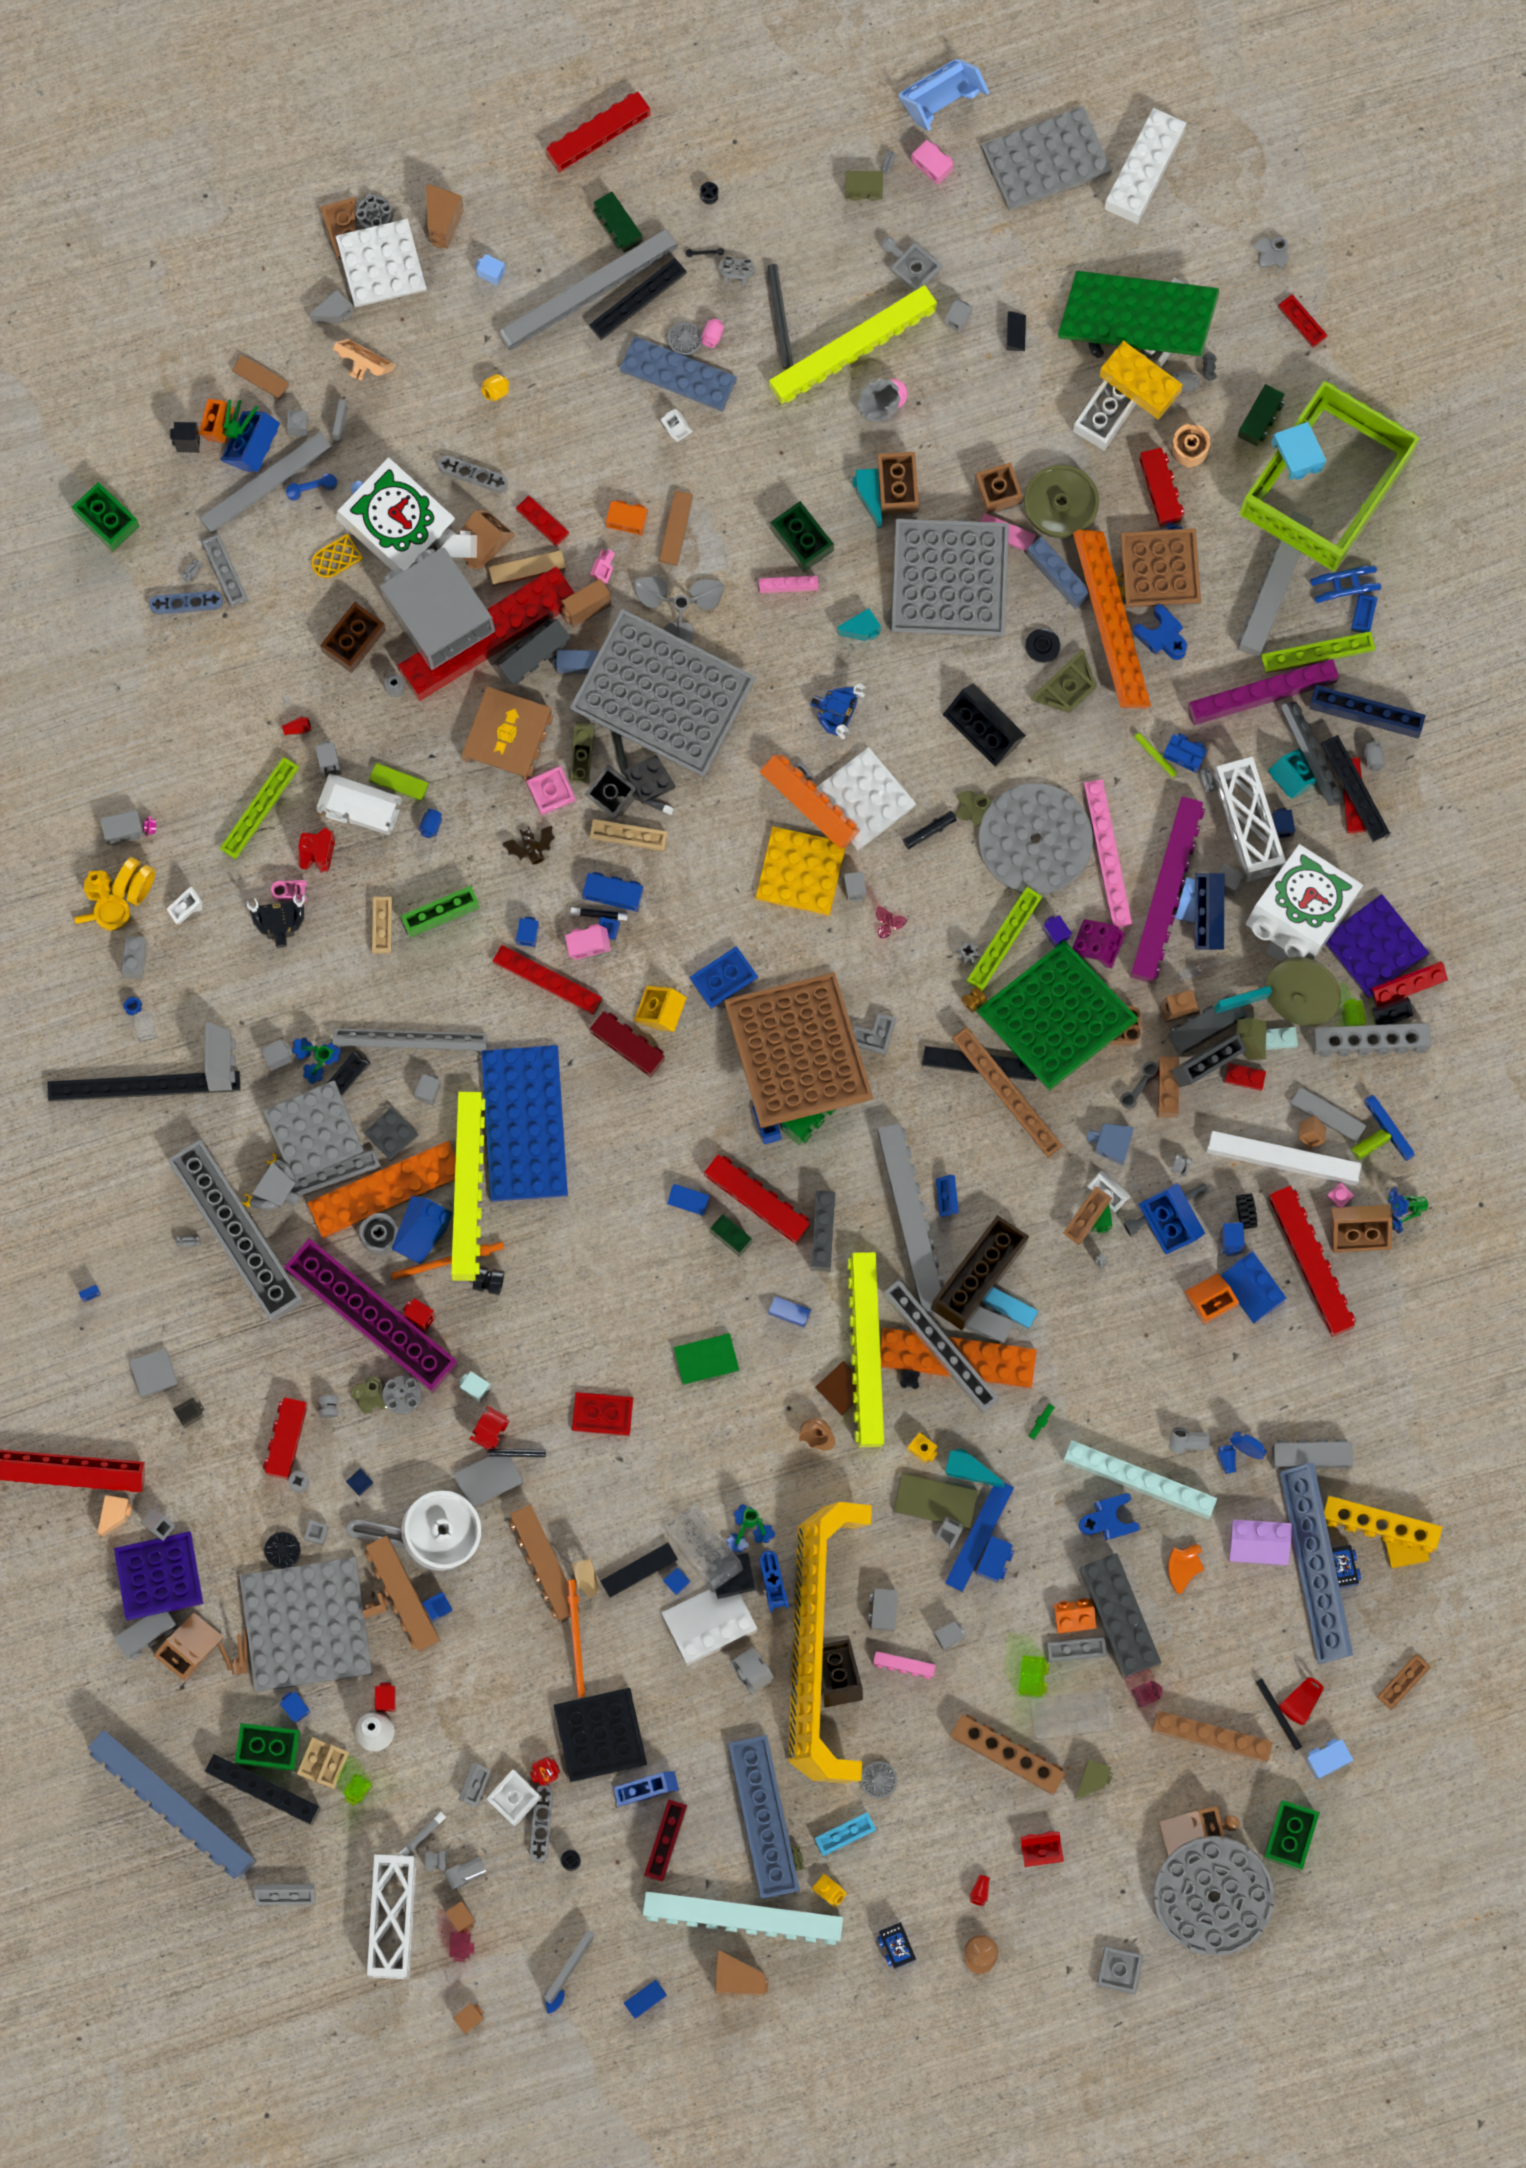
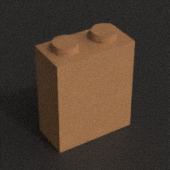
[561,578,611,627]

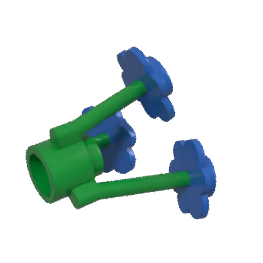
[292,1038,341,1084]
[1388,1187,1428,1234]
[726,1504,775,1553]

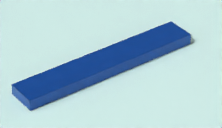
[945,1483,1014,1592]

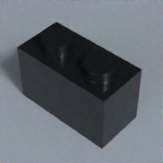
[170,422,200,453]

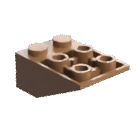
[153,1613,224,1683]

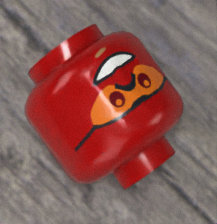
[530,1757,561,1786]

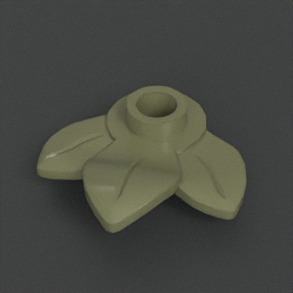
[956,791,991,826]
[351,1376,387,1414]

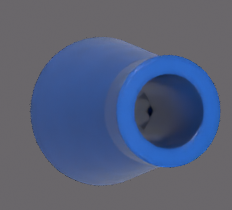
[1217,1444,1237,1474]

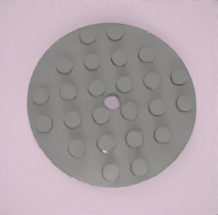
[979,783,1093,894]
[1154,1836,1274,1956]

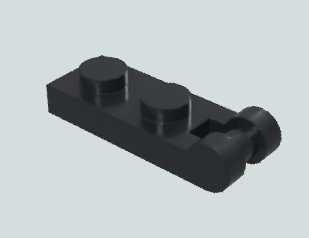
[326,1050,371,1096]

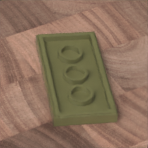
[894,1474,978,1529]

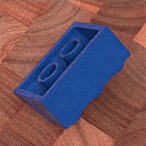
[220,411,280,472]
[1138,1183,1205,1254]
[1221,1251,1287,1324]

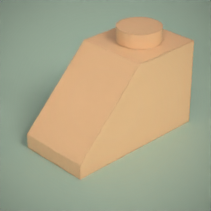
[97,1495,133,1537]

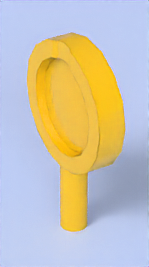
[74,895,130,931]

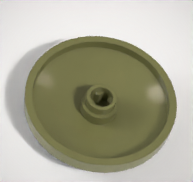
[1024,465,1099,538]
[1266,957,1341,1026]

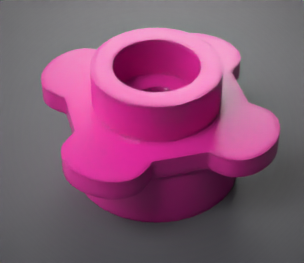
[143,816,156,837]

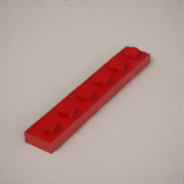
[493,945,602,1015]

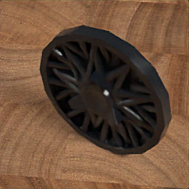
[1025,628,1060,663]
[264,1532,301,1569]

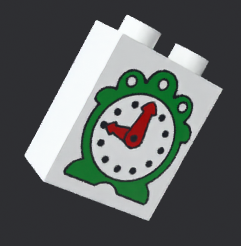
[336,457,455,571]
[1246,844,1363,960]

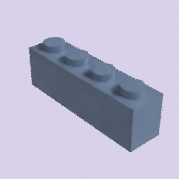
[1026,537,1090,610]

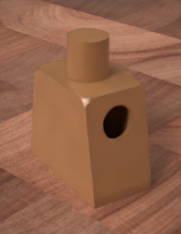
[1160,990,1200,1023]

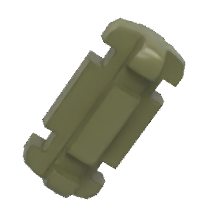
[791,1846,804,1871]

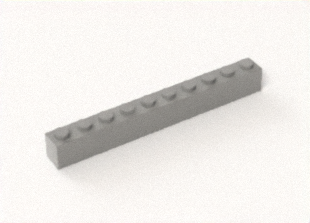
[877,1123,944,1315]

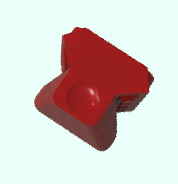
[298,827,335,873]

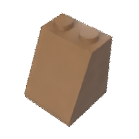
[426,183,464,249]
[457,510,515,570]
[716,1951,769,1996]

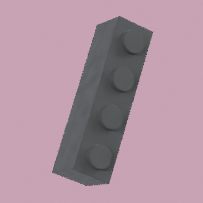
[1168,995,1246,1056]
[1171,1034,1247,1088]
[811,1190,835,1272]

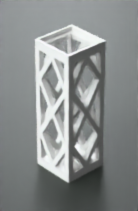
[1213,757,1286,882]
[367,1854,417,1980]

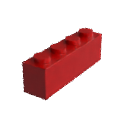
[1139,447,1184,527]
[263,1397,308,1480]

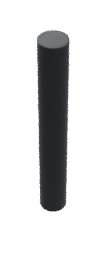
[487,1449,546,1458]

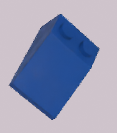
[392,1196,453,1264]

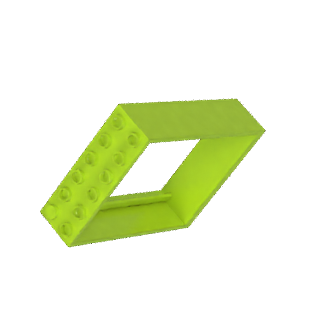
[1239,381,1420,572]

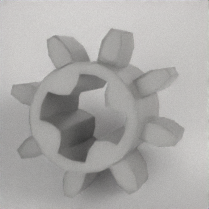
[956,940,980,965]

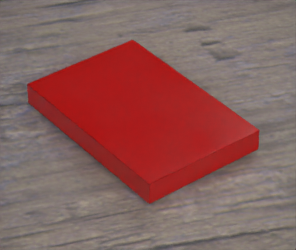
[572,1392,634,1436]

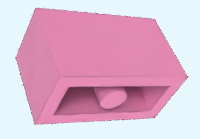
[911,140,954,185]
[565,924,611,960]

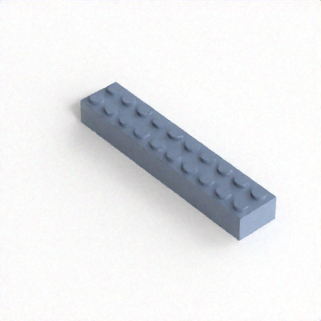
[88,1730,256,1879]

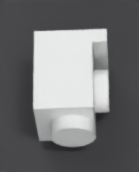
[661,409,693,442]

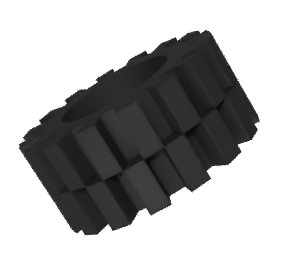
[1236,1193,1258,1229]

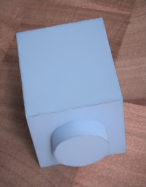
[475,254,506,285]

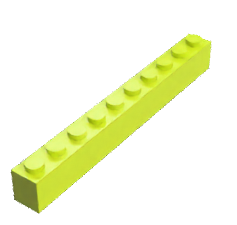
[769,285,937,404]
[451,1092,486,1281]
[847,1252,884,1448]

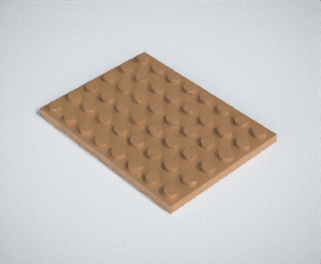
[724,972,873,1128]

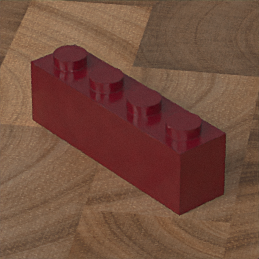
[590,1011,665,1078]
[644,1799,688,1883]

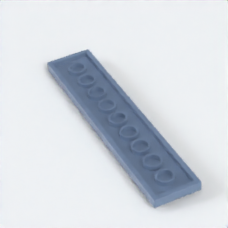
[1280,1463,1353,1664]

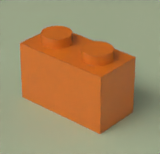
[198,399,234,443]
[606,500,648,536]

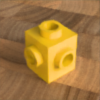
[83,870,113,901]

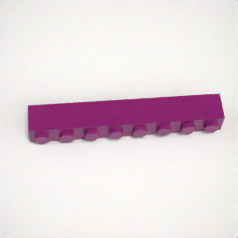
[1188,659,1339,725]

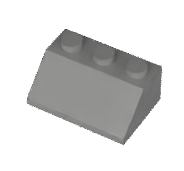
[205,1022,236,1091]

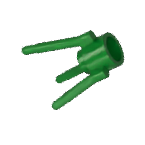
[223,399,258,439]

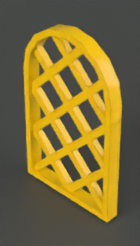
[312,534,363,578]

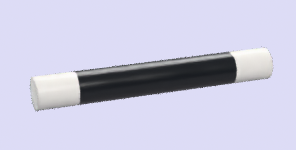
[570,907,628,921]

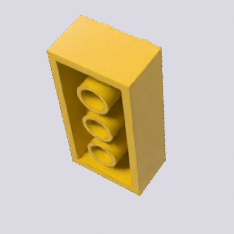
[1099,341,1183,420]

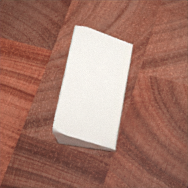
[1087,1171,1131,1212]

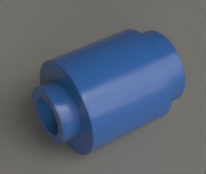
[418,809,442,838]

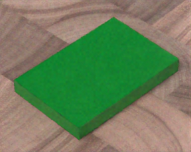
[674,1333,739,1385]

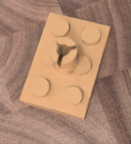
[333,339,396,380]

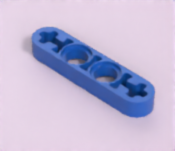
[1364,1095,1415,1161]

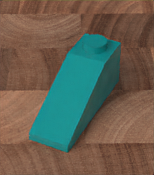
[852,468,882,528]
[945,1448,1005,1488]

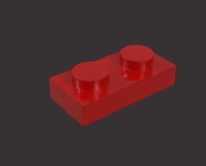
[1225,1063,1266,1091]

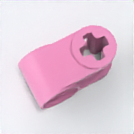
[271,880,307,902]

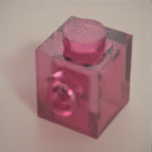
[449,1933,475,1962]

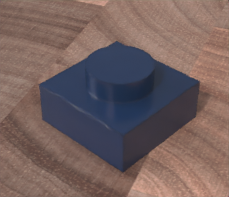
[346,1468,374,1497]

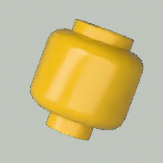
[481,374,509,402]

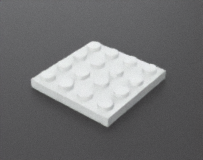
[336,219,426,308]
[816,747,916,852]

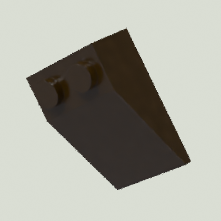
[821,1639,863,1708]

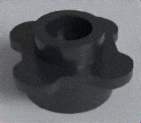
[900,1370,920,1389]

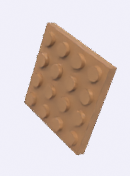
[1120,528,1201,608]

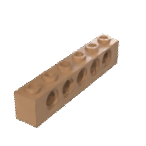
[950,1714,1066,1795]

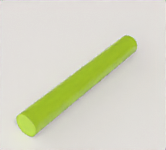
[1134,732,1178,778]

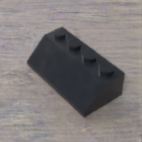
[942,683,1026,767]

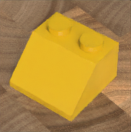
[634,986,687,1032]

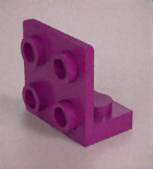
[1072,919,1125,969]

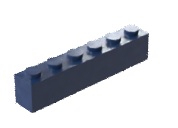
[1309,685,1426,739]

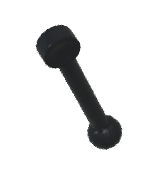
[686,248,724,257]

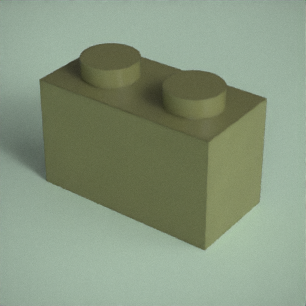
[846,171,883,201]

